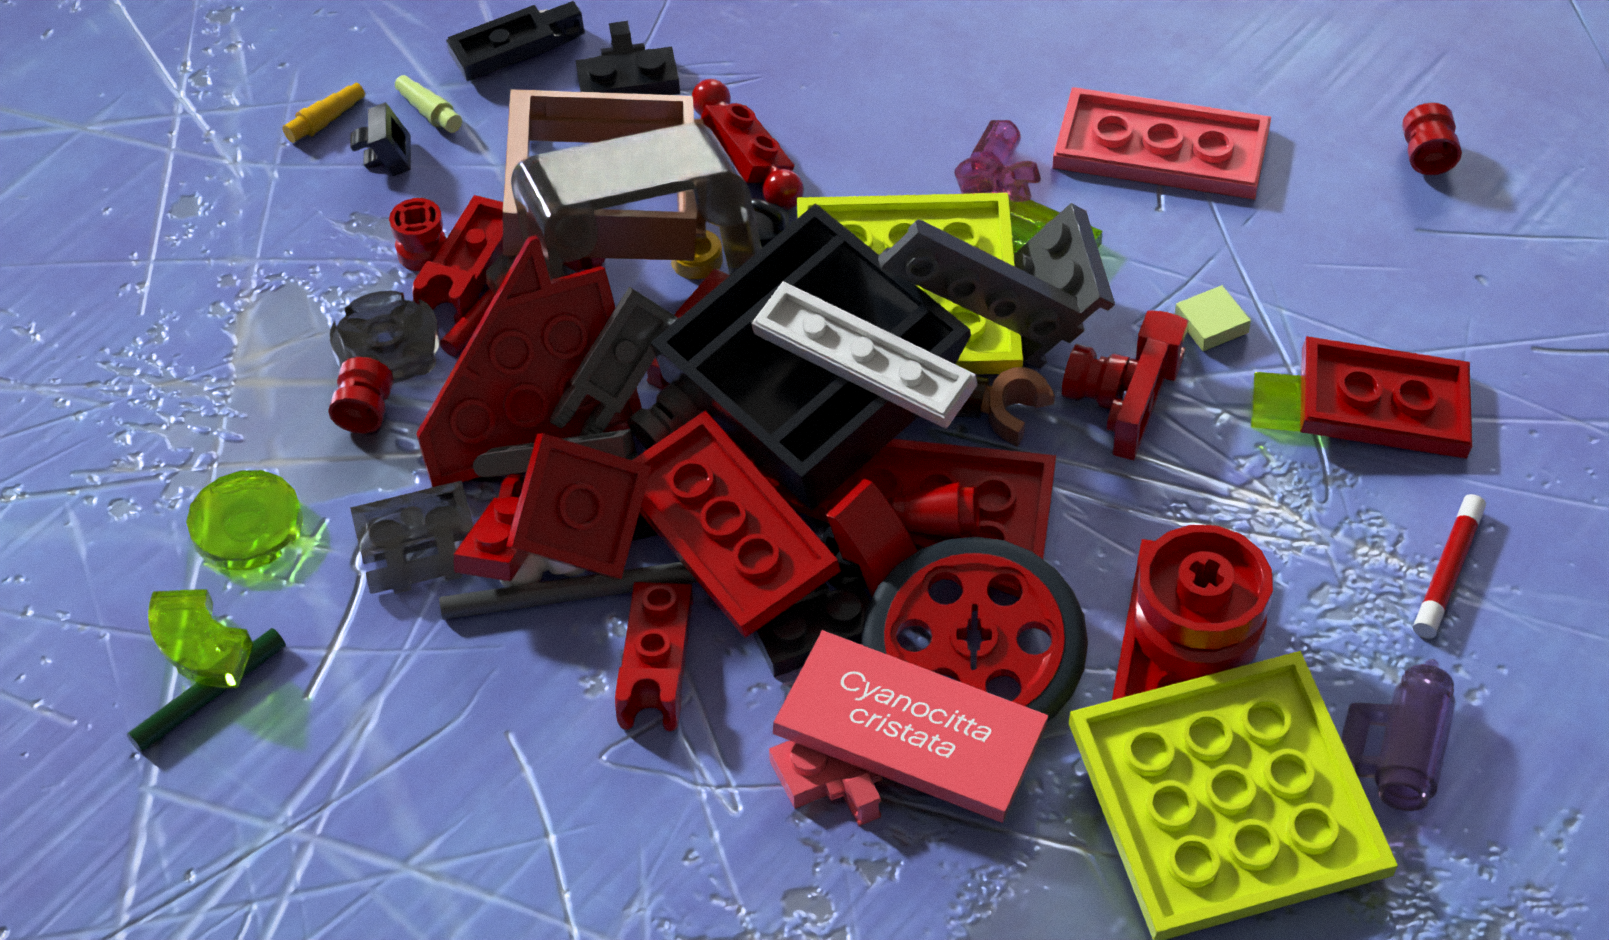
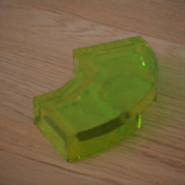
[148,589,253,688]

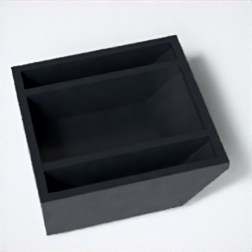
[651,203,971,511]

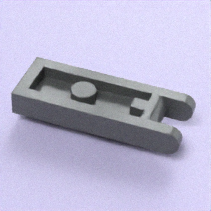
[473,429,635,477]

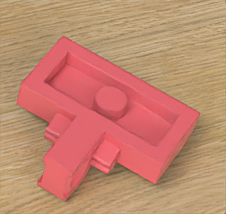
[769,740,882,826]

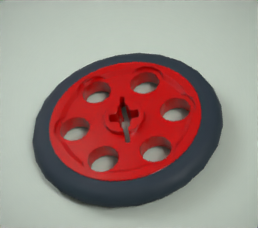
[861,537,1088,722]

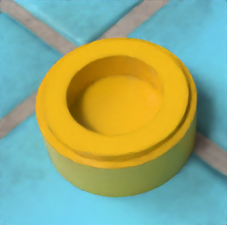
[671,230,723,279]

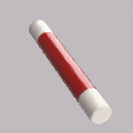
[1413,494,1486,639]

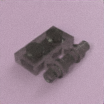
[350,480,473,594]

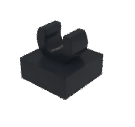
[350,102,411,176]

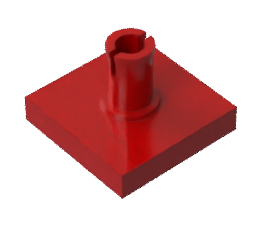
[506,433,652,579]

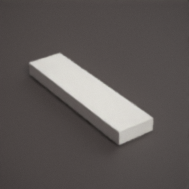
[751,281,977,429]

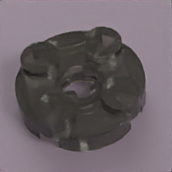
[330,290,440,384]

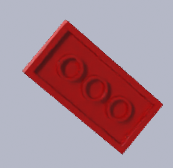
[632,410,841,638]

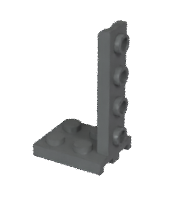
[878,203,1115,369]

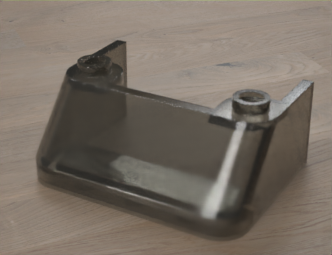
[511,123,762,280]

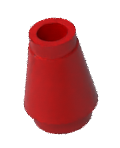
[893,481,980,538]

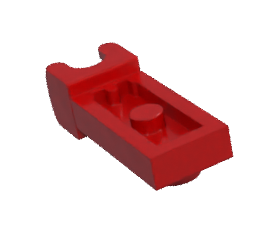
[412,195,503,324]
[1107,310,1189,461]
[615,582,693,731]

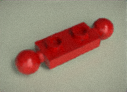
[691,79,804,210]

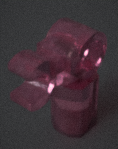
[954,120,1041,202]

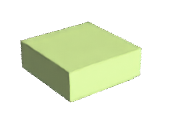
[1175,285,1251,351]

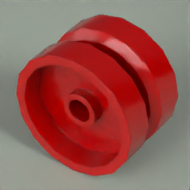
[1134,524,1273,679]

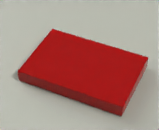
[1300,336,1473,459]

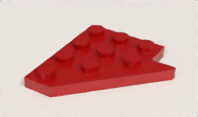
[416,235,642,490]

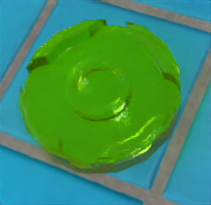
[186,470,303,570]

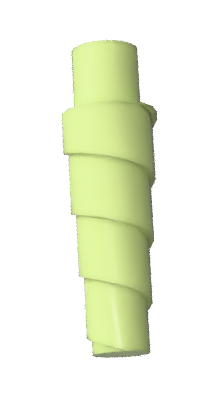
[394,75,462,133]

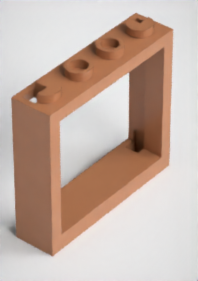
[503,89,706,261]

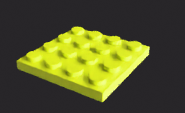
[797,193,1023,374]
[1068,651,1398,940]

